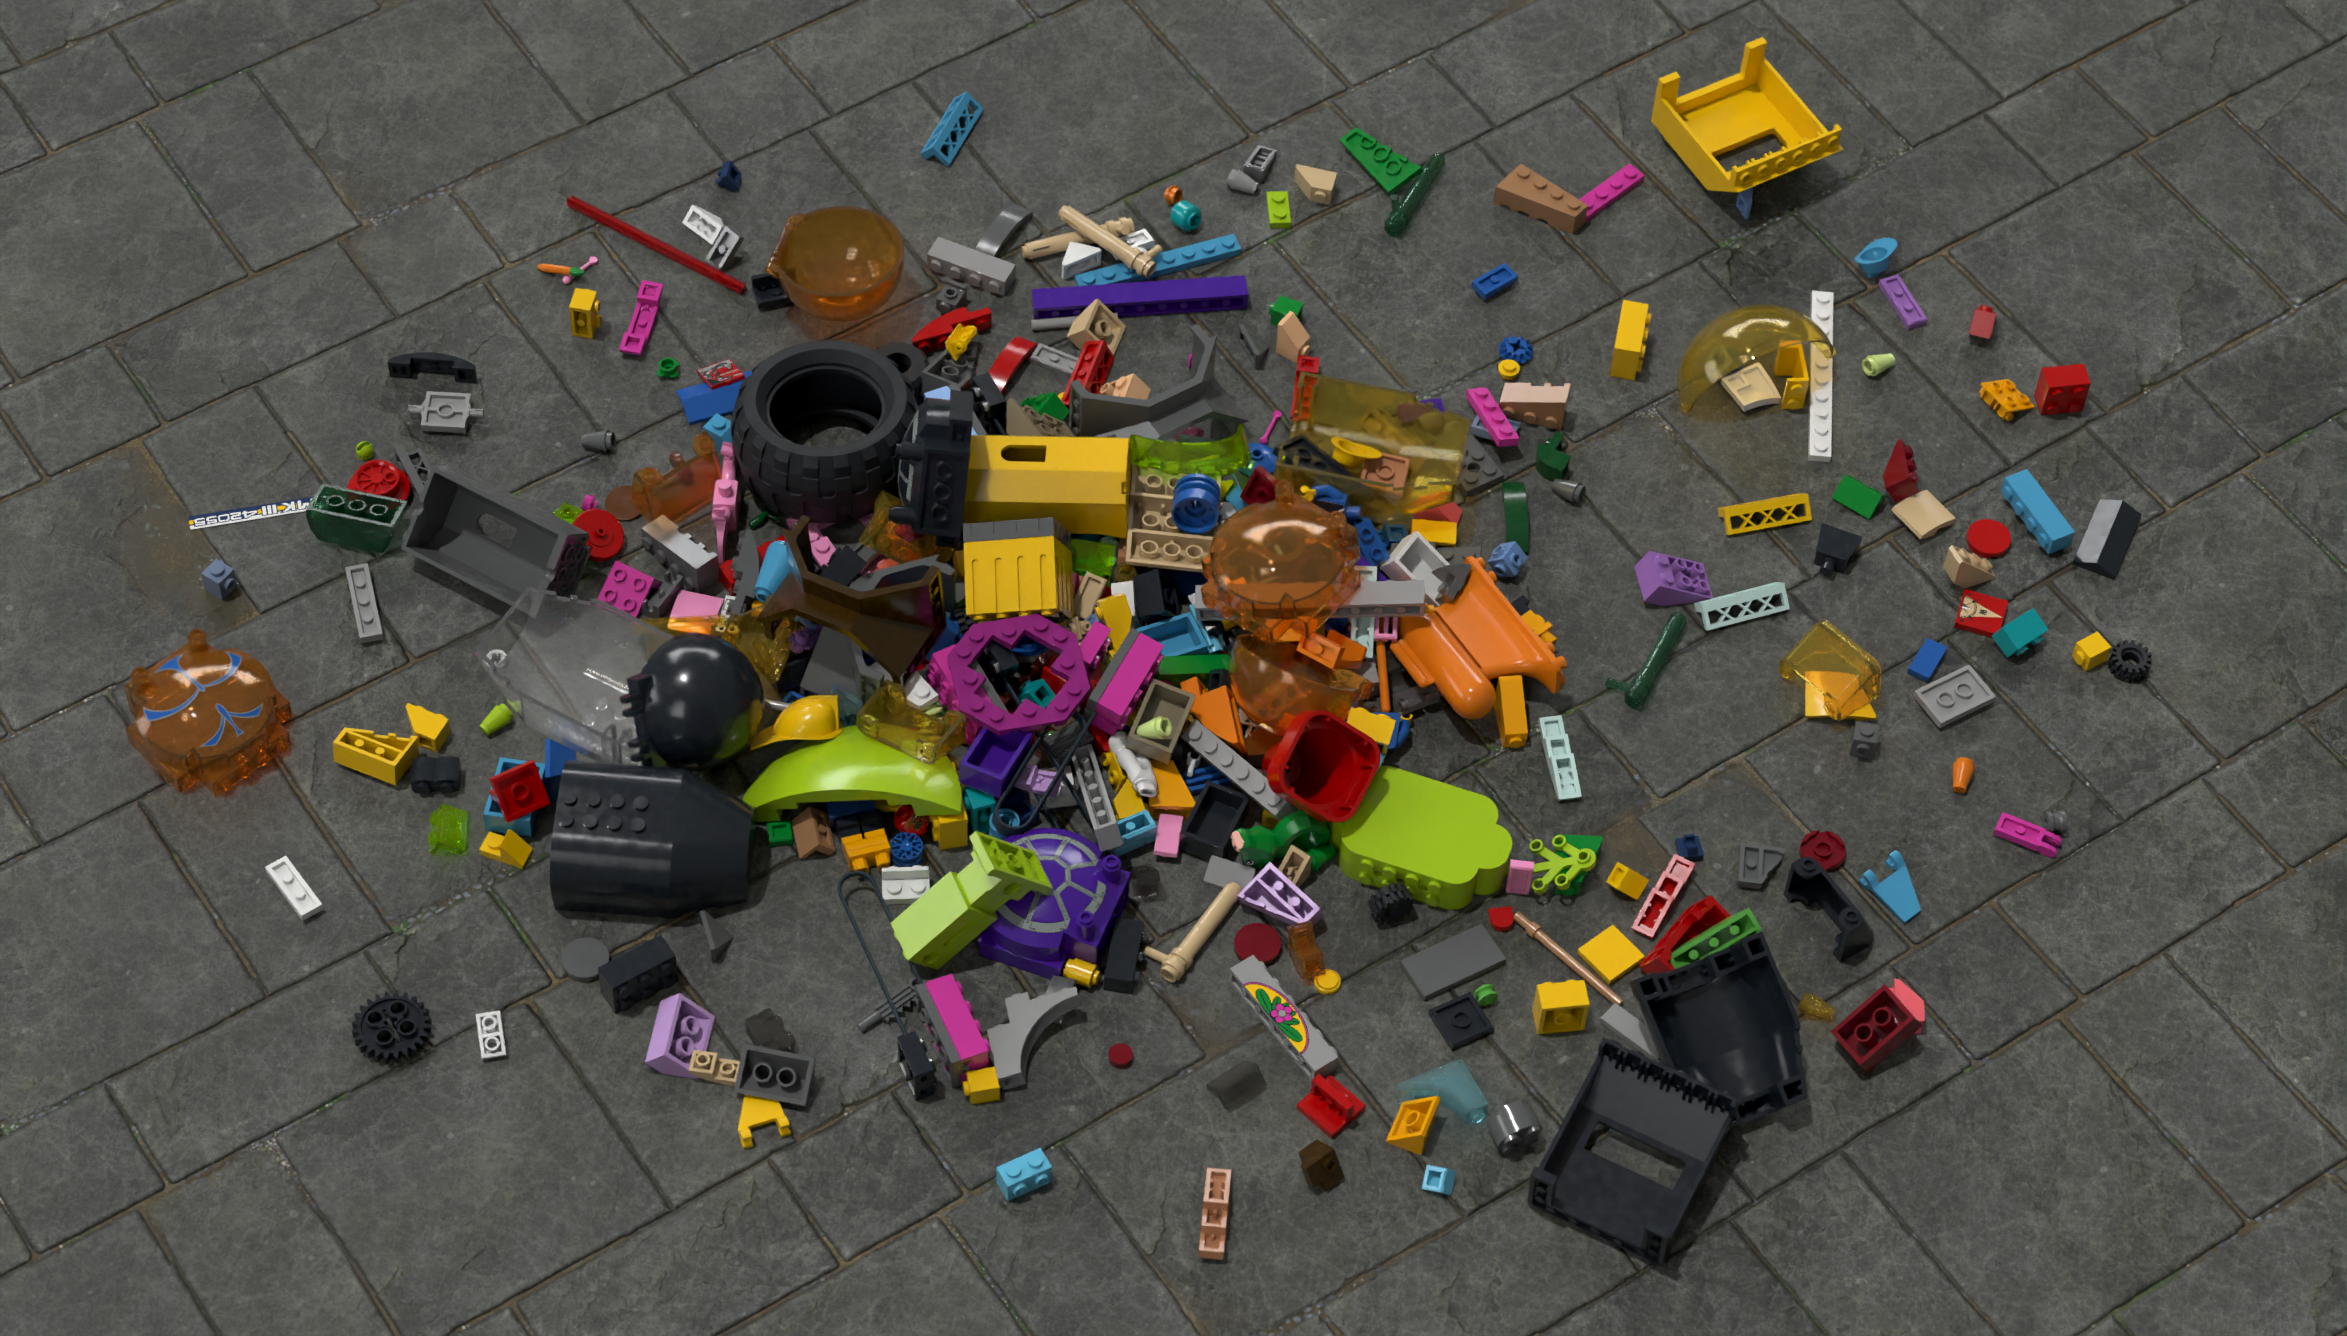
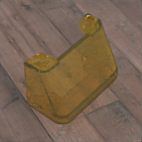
[1778,619,1882,721]

